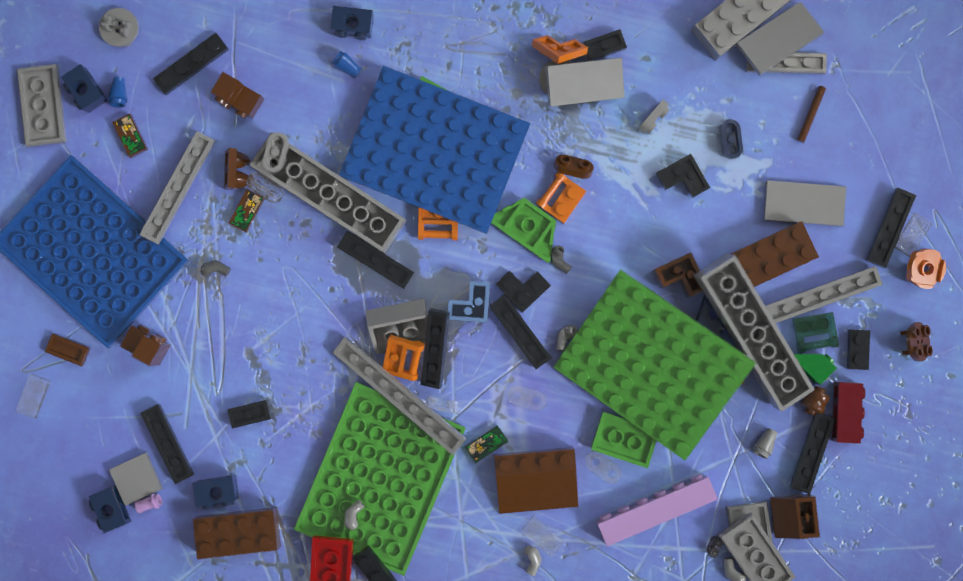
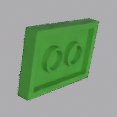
[590,411,657,468]

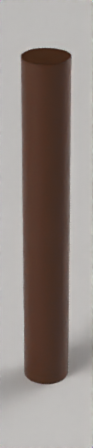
[797,86,826,143]

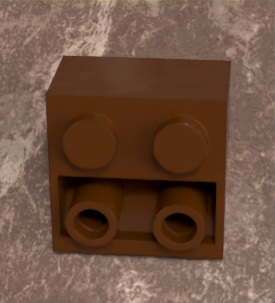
[770,494,820,539]

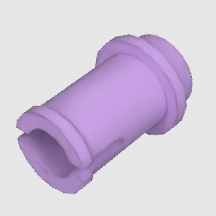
[135,493,162,513]

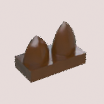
[224,148,254,190]

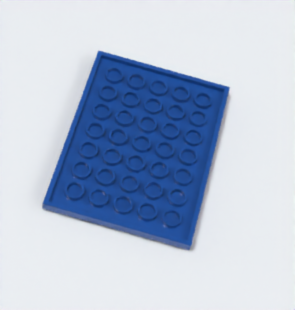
[339,66,530,234]
[0,155,189,348]

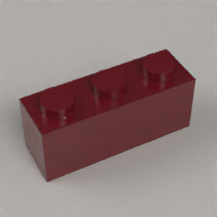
[831,382,866,444]

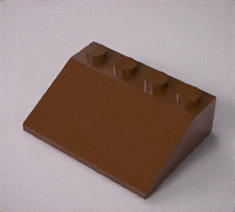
[494,447,578,514]

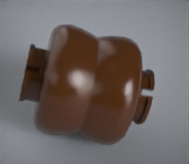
[800,385,830,416]

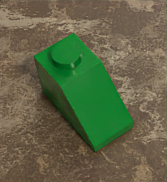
[794,354,837,385]

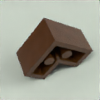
[211,71,264,119]
[652,253,703,298]
[120,324,171,366]

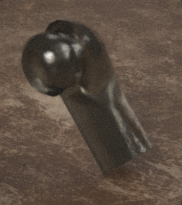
[706,535,724,558]

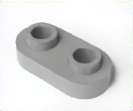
[638,99,670,134]
[263,132,289,173]

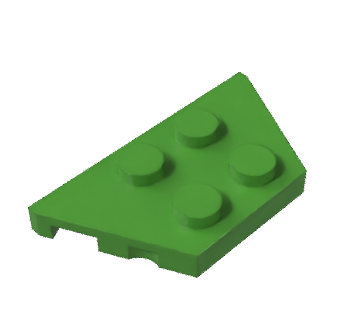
[491,198,556,263]

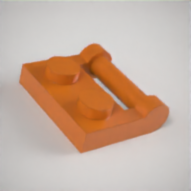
[535,172,586,224]
[418,208,458,241]
[383,335,425,381]

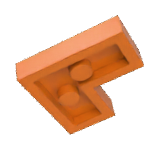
[532,35,588,64]

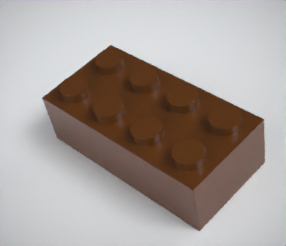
[730,221,819,287]
[193,507,281,559]

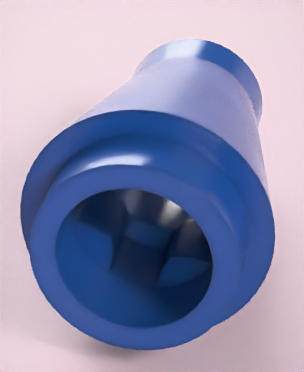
[332,51,362,78]
[107,77,128,108]

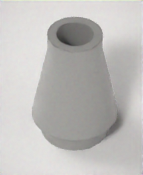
[753,428,778,459]

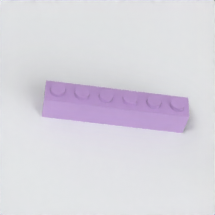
[596,474,718,546]

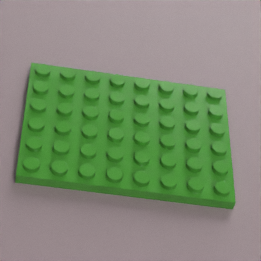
[554,269,756,461]
[294,382,466,576]

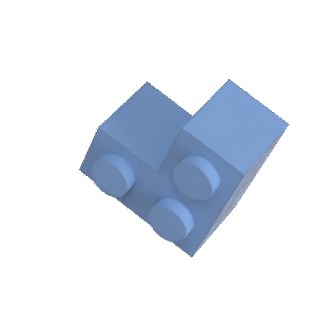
[448,281,490,323]

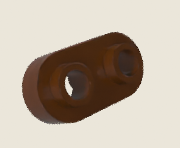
[554,155,594,179]

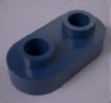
[719,119,743,159]

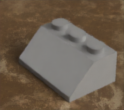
[366,298,428,354]

